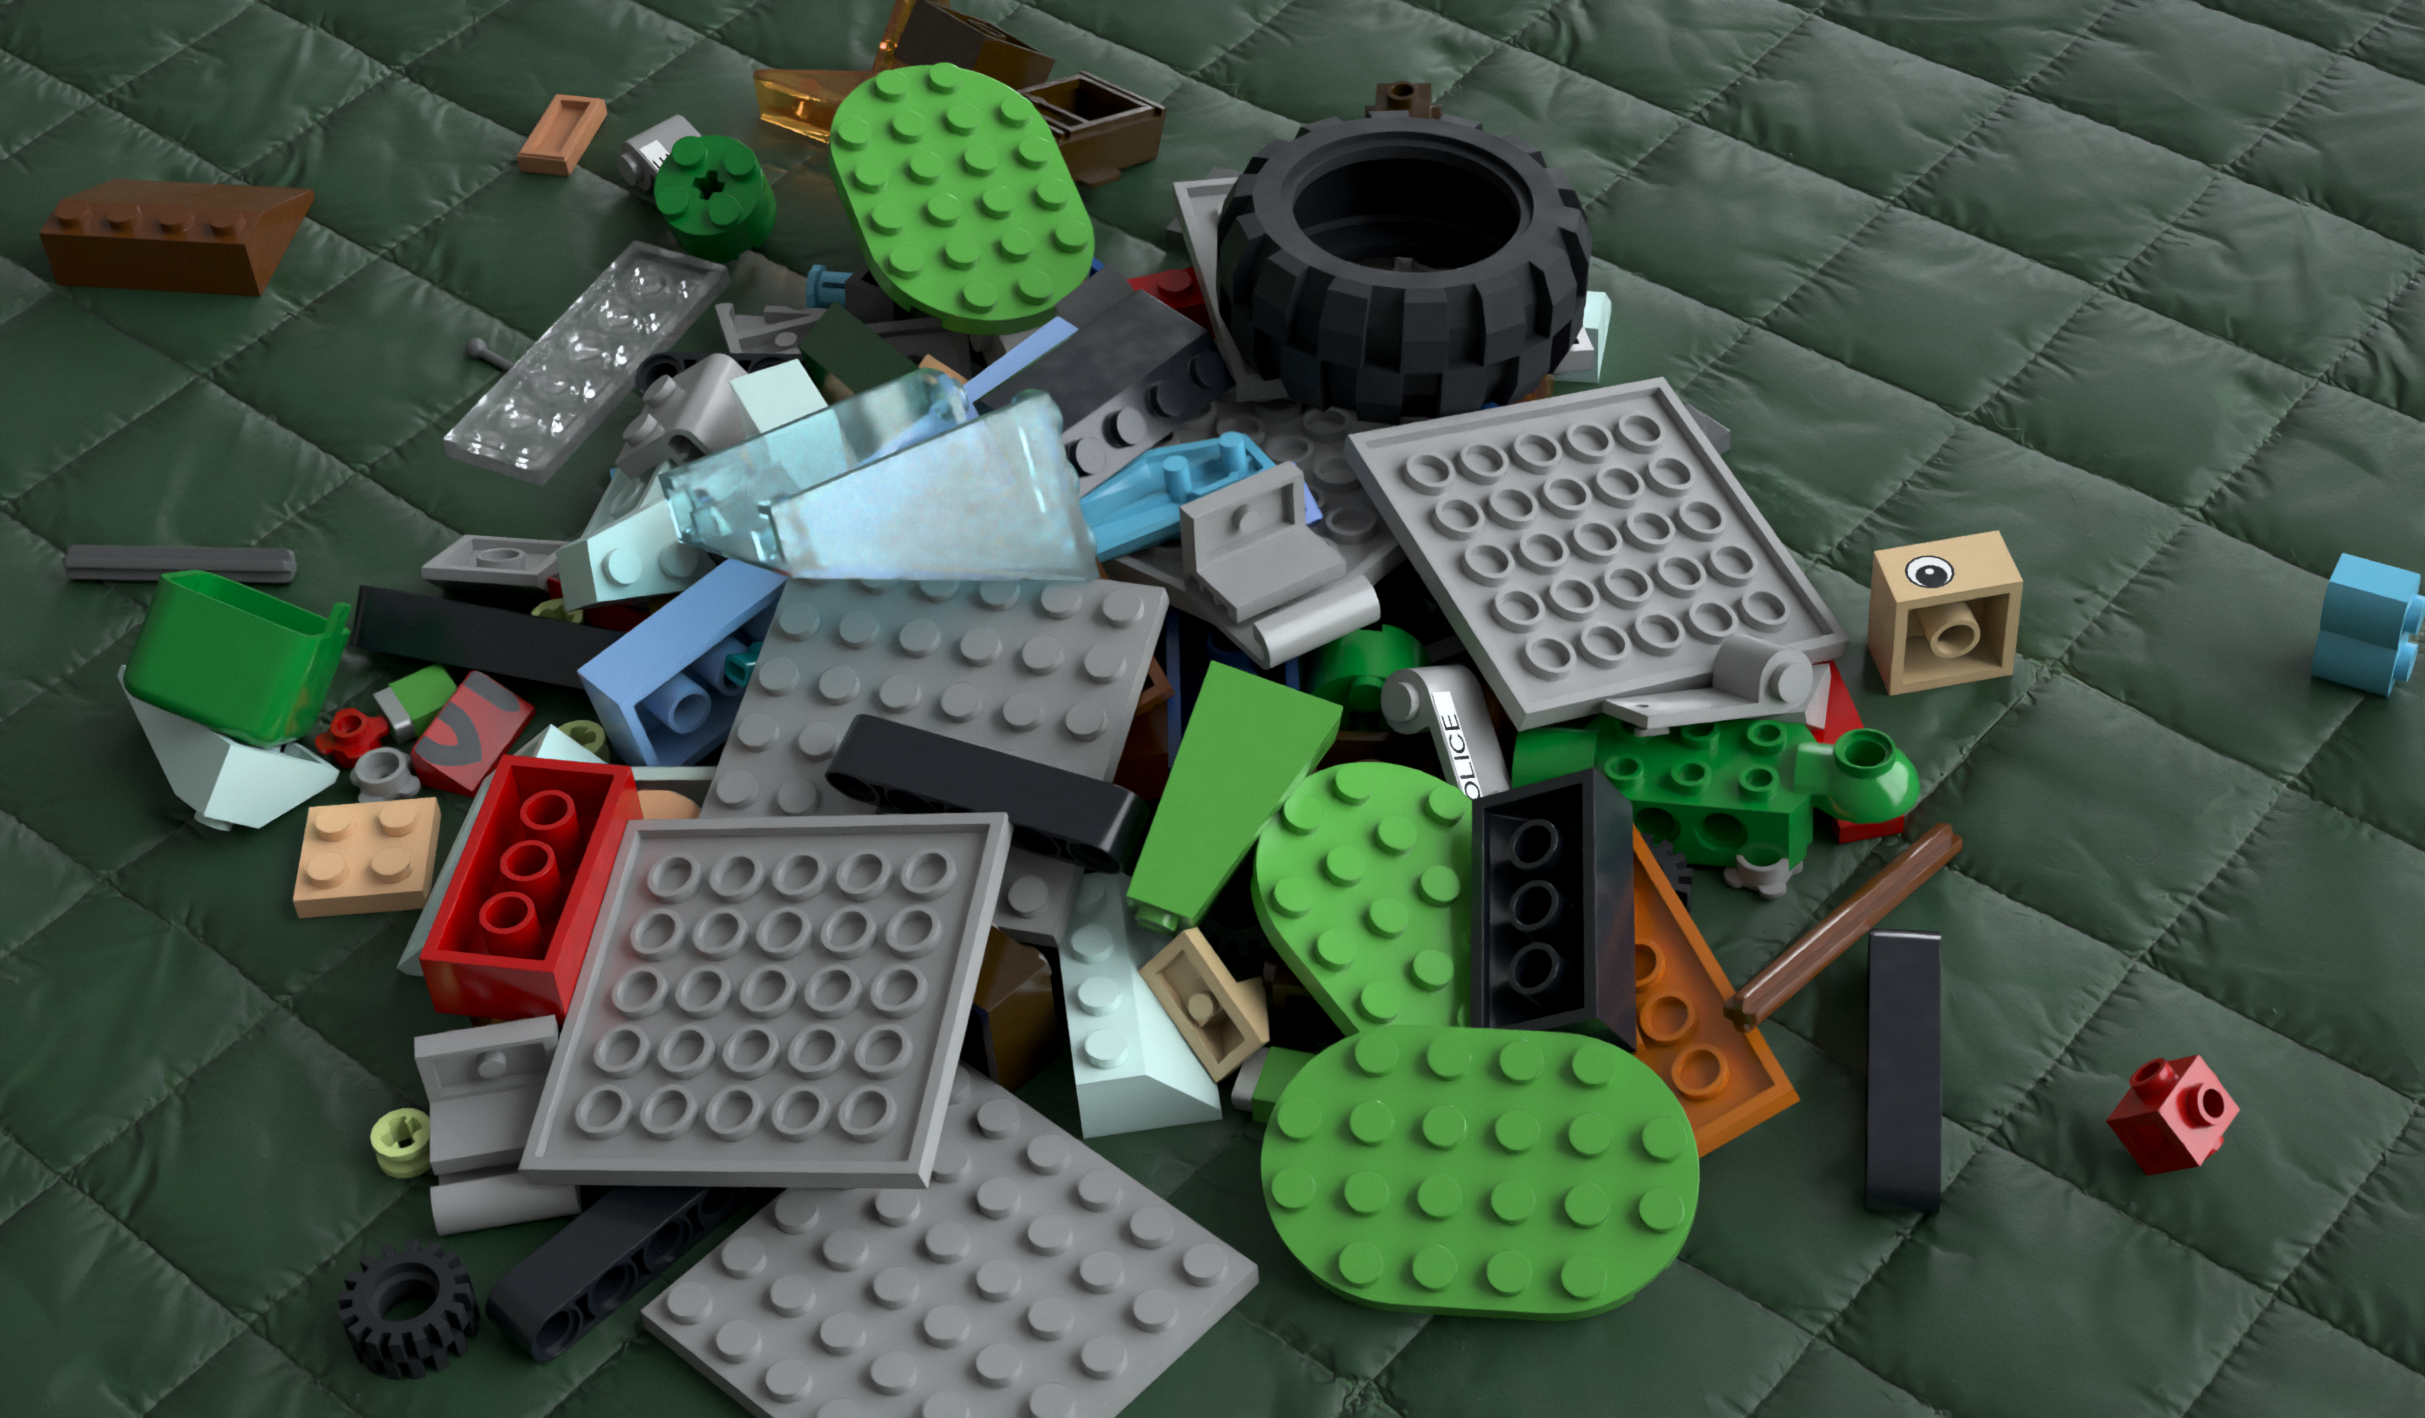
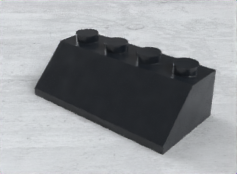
[972,289,1237,513]
[1470,767,1637,1053]

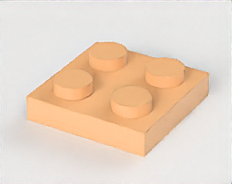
[293,797,441,919]

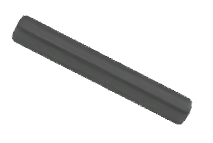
[63,545,297,584]

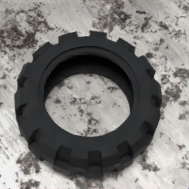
[1216,110,1592,425]

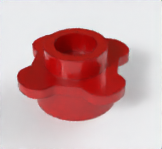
[315,708,390,768]

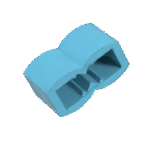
[2311,553,2425,697]

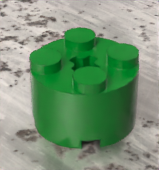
[654,135,777,264]
[1302,624,1431,732]

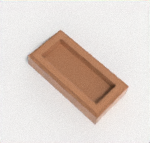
[517,94,607,176]

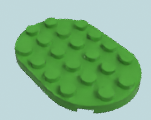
[828,62,1095,336]
[1250,762,1472,1038]
[1261,1025,1700,1321]

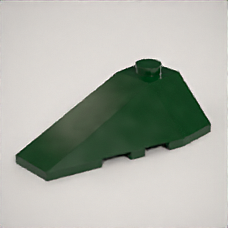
[798,301,952,463]

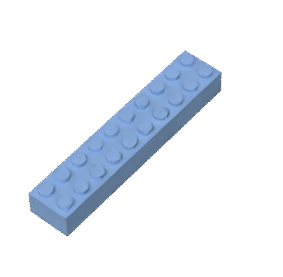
[577,316,1079,766]

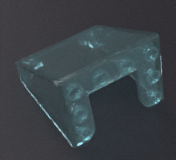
[658,367,1100,582]

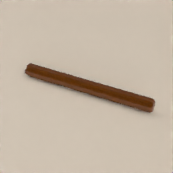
[1723,823,1963,1033]

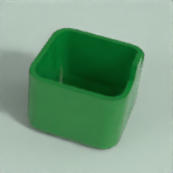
[123,570,352,748]

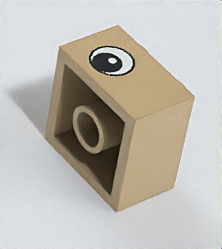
[1867,530,2023,696]

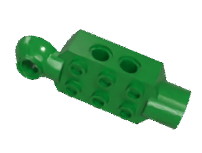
[1511,712,1921,871]

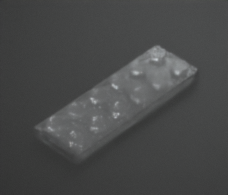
[443,240,730,486]

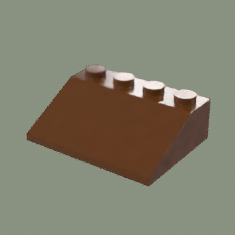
[39,179,315,297]

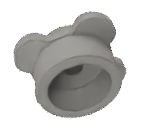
[350,747,421,803]
[1724,855,1803,899]

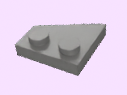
[715,303,827,354]

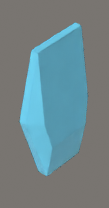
[1047,431,1276,563]

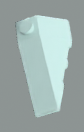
[117,664,340,831]

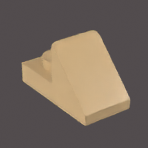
[1138,927,1270,1083]

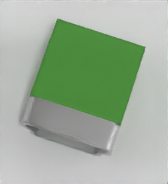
[372,662,457,744]
[1231,1046,1317,1123]

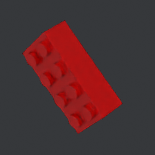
[419,754,644,1026]

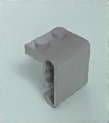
[615,353,756,480]
[1179,460,1380,670]
[414,1015,582,1236]

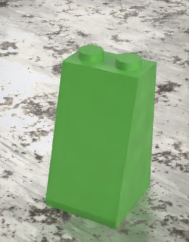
[1126,660,1343,940]

